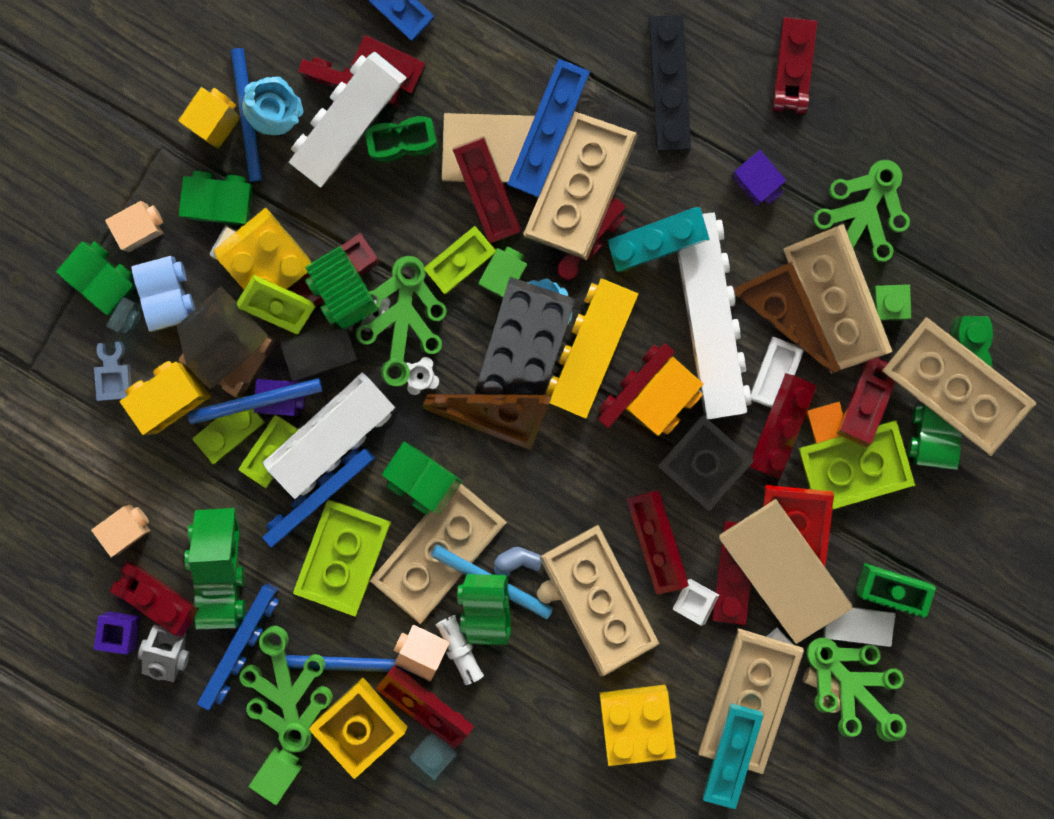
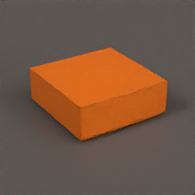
[806,402,844,443]

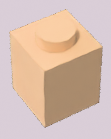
[105,201,164,252]
[91,505,150,557]
[393,625,450,682]

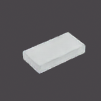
[750,337,804,408]
[823,607,895,647]

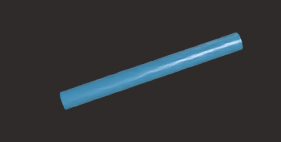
[430,544,553,619]

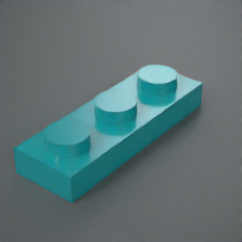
[607,207,710,272]
[703,703,764,809]

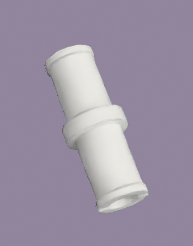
[436,615,484,685]

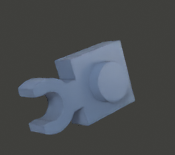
[94,342,132,401]

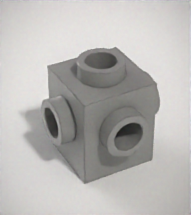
[138,624,190,682]

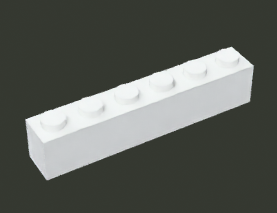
[677,212,752,419]

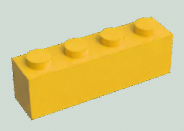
[545,278,638,418]

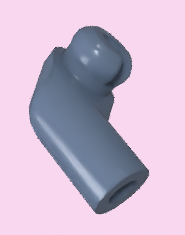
[494,547,542,577]

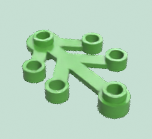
[813,160,910,262]
[355,256,447,386]
[239,626,333,752]
[806,638,906,742]

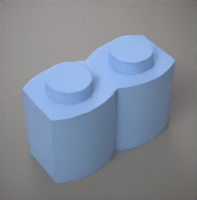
[131,256,196,332]

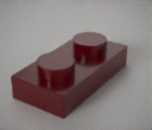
[351,35,426,95]

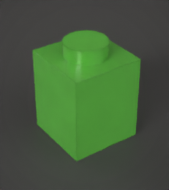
[478,246,528,298]
[869,285,911,321]
[248,747,303,805]

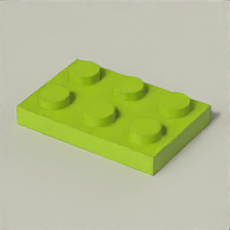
[798,421,915,509]
[293,499,391,617]

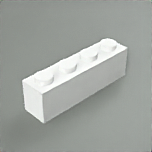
[289,52,407,188]
[263,373,395,499]

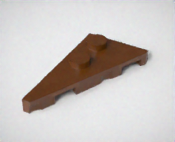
[733,262,840,373]
[422,394,551,450]

